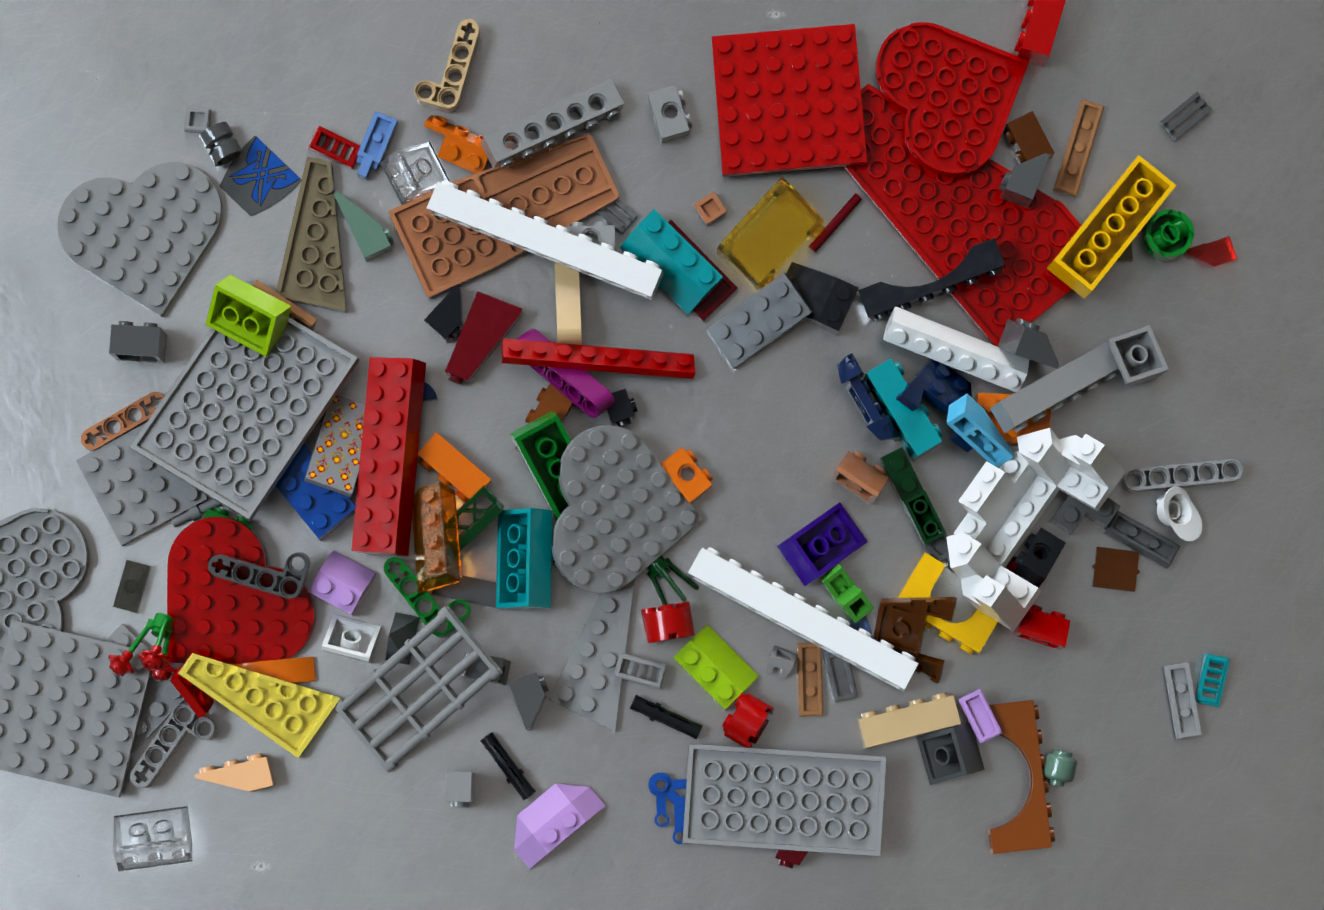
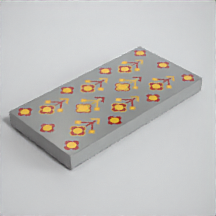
[304,395,365,497]

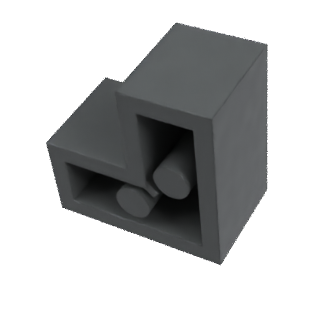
[1049,495,1120,535]

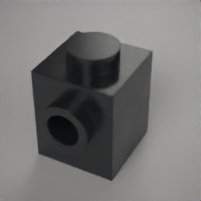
[606,389,638,427]

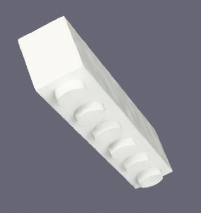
[883,306,1029,392]

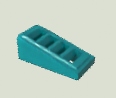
[1195,654,1230,707]

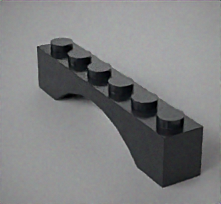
[858,238,1006,321]

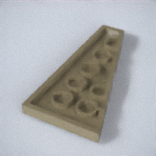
[276,157,347,313]

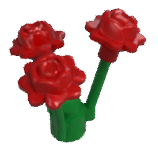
[108,613,176,680]

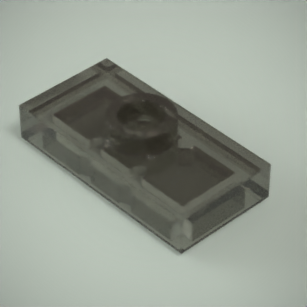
[113,560,151,614]

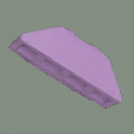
[514,784,605,869]

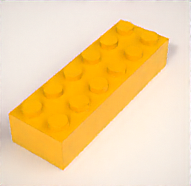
[1047,155,1176,299]

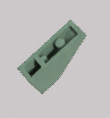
[333,191,393,262]

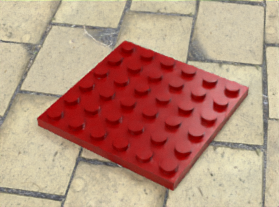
[712,24,867,177]

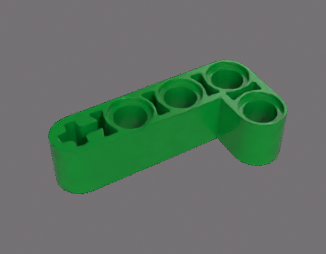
[384,557,471,638]

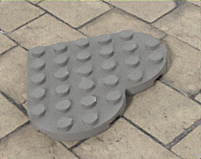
[58,162,222,317]
[552,425,702,593]
[0,508,88,663]

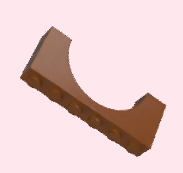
[988,700,1055,854]

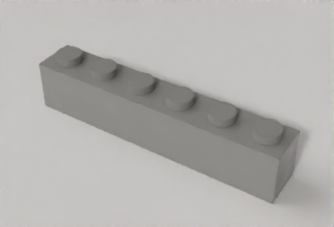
[990,342,1119,433]

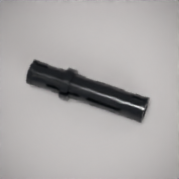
[630,695,703,739]
[480,732,536,801]

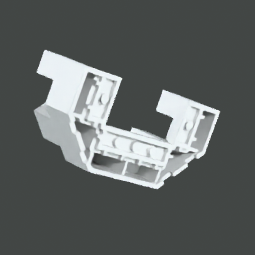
[946,428,1125,632]

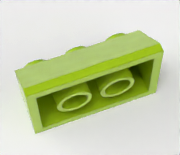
[205,274,292,357]
[673,624,759,711]

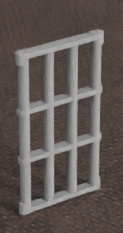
[334,605,503,772]

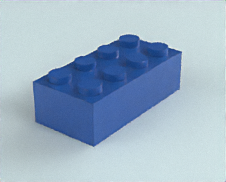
[275,444,356,541]

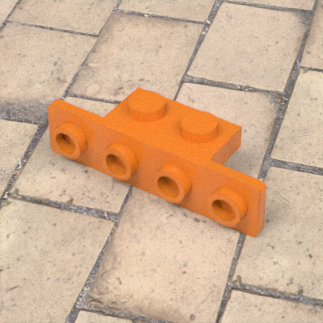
[424,115,515,174]

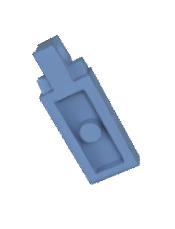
[356,111,398,180]

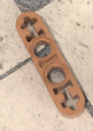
[81,392,165,451]

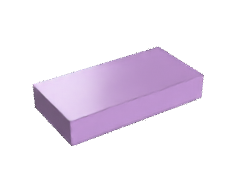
[958,688,1002,744]

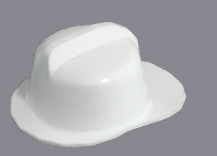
[1156,486,1203,541]

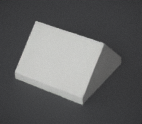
[321,615,381,663]

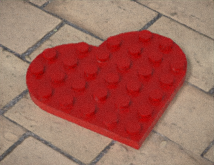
[875,22,1030,176]
[167,516,315,664]

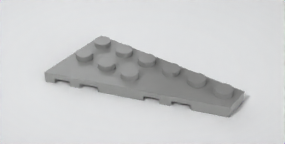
[549,578,635,731]

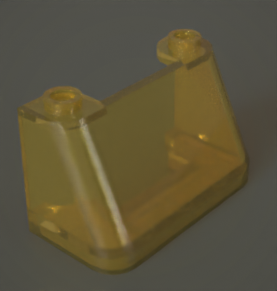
[717,177,825,291]

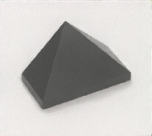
[385,612,420,665]

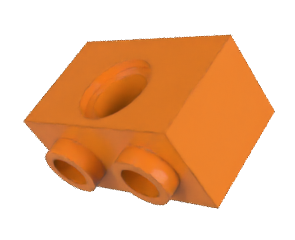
[661,447,713,504]

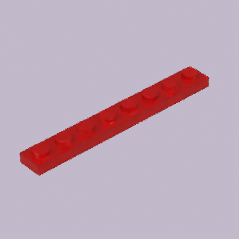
[501,338,695,379]

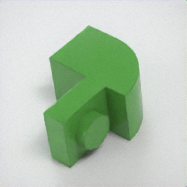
[820,564,874,624]

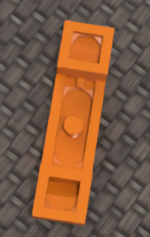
[234,657,316,684]

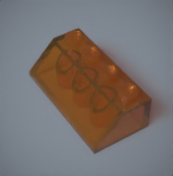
[412,482,462,593]

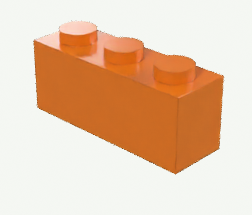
[418,432,492,502]

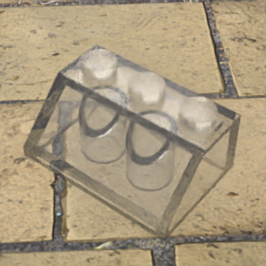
[113,806,192,872]

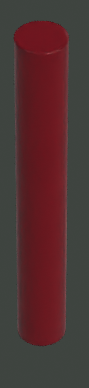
[808,193,862,253]

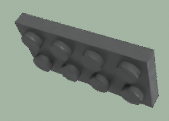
[706,273,813,369]

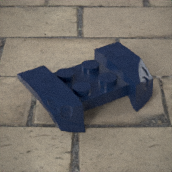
[837,353,901,442]

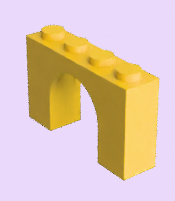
[897,553,998,656]

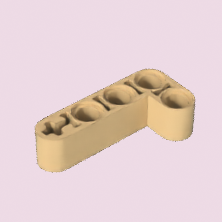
[414,19,480,113]
[554,262,582,345]

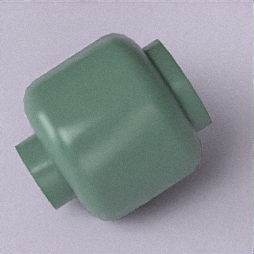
[1042,749,1077,787]

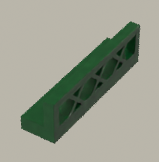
[414,485,504,576]

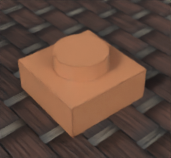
[693,192,727,226]

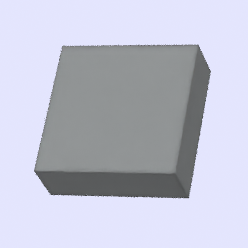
[184,107,211,133]

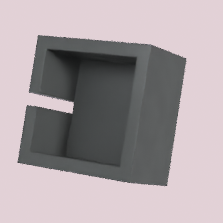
[109,321,167,363]

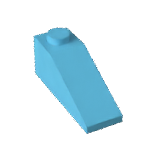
[946,394,1014,467]

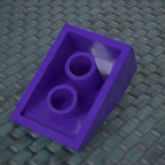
[777,502,868,586]

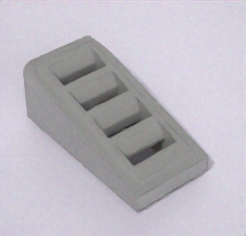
[613,653,667,689]

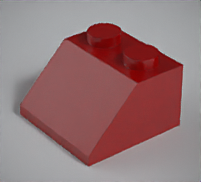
[1013,604,1070,650]

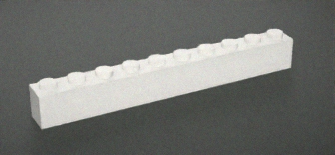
[427,181,663,301]
[688,547,919,692]

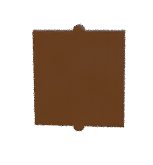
[1092,547,1140,592]

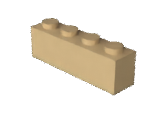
[857,692,961,749]

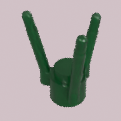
[647,555,699,605]

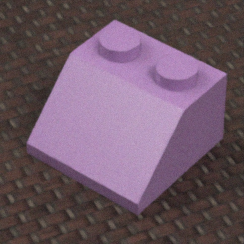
[308,551,376,616]

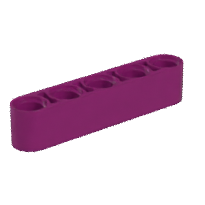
[517,329,614,418]

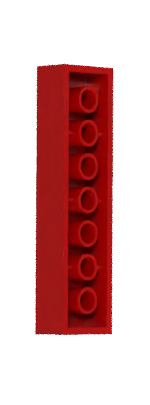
[351,357,426,556]

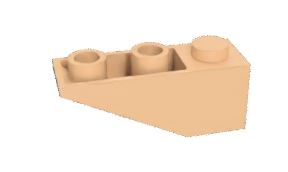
[194,753,276,792]

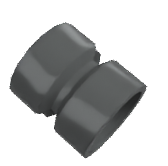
[200,121,243,166]

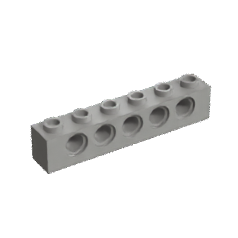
[481,79,624,169]

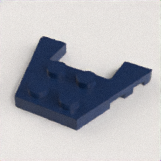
[896,359,974,452]

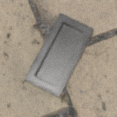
[823,653,858,703]

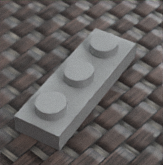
[1163,662,1202,739]

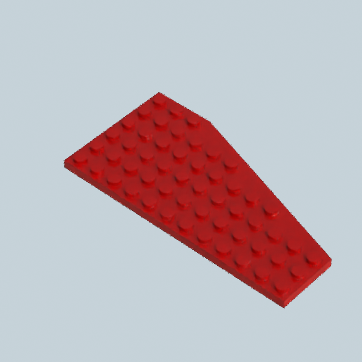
[844,84,1081,347]

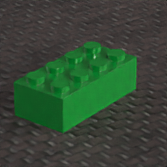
[510,410,571,520]

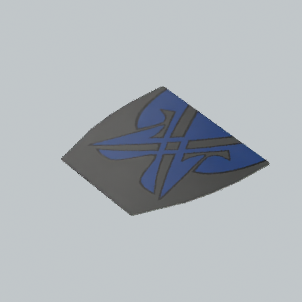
[220,136,302,216]

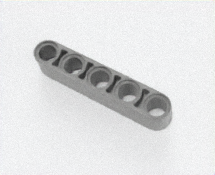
[1121,459,1243,493]

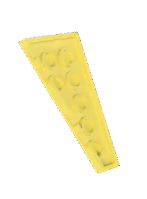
[178,653,340,758]

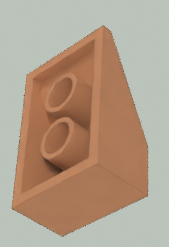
[831,451,889,504]

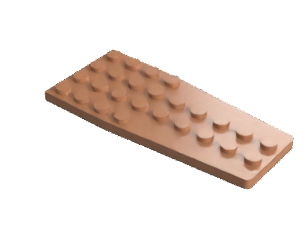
[388,134,619,299]

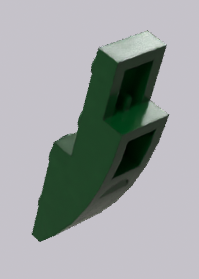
[880,447,947,545]

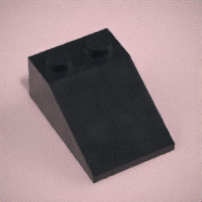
[786,262,859,335]

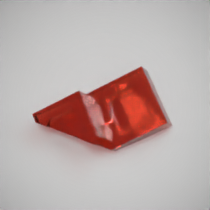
[1187,236,1237,267]

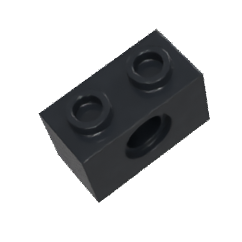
[1013,528,1066,588]

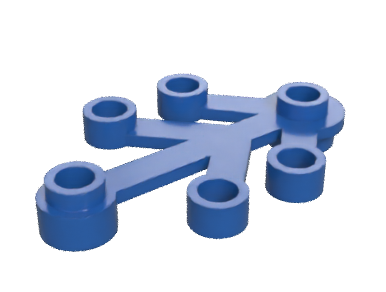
[649,773,687,844]

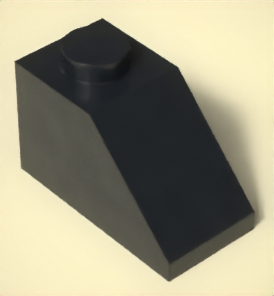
[424,285,463,343]

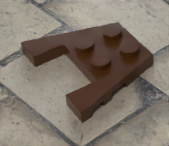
[873,597,957,684]

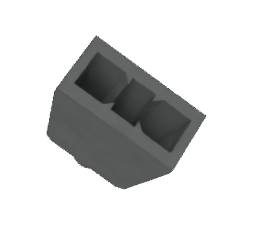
[461,652,511,686]

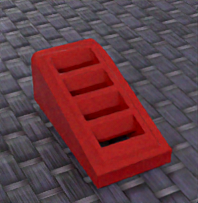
[307,126,360,169]

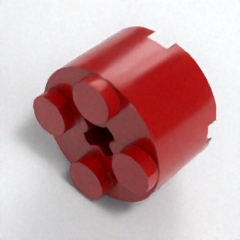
[641,601,695,644]
[722,693,774,748]

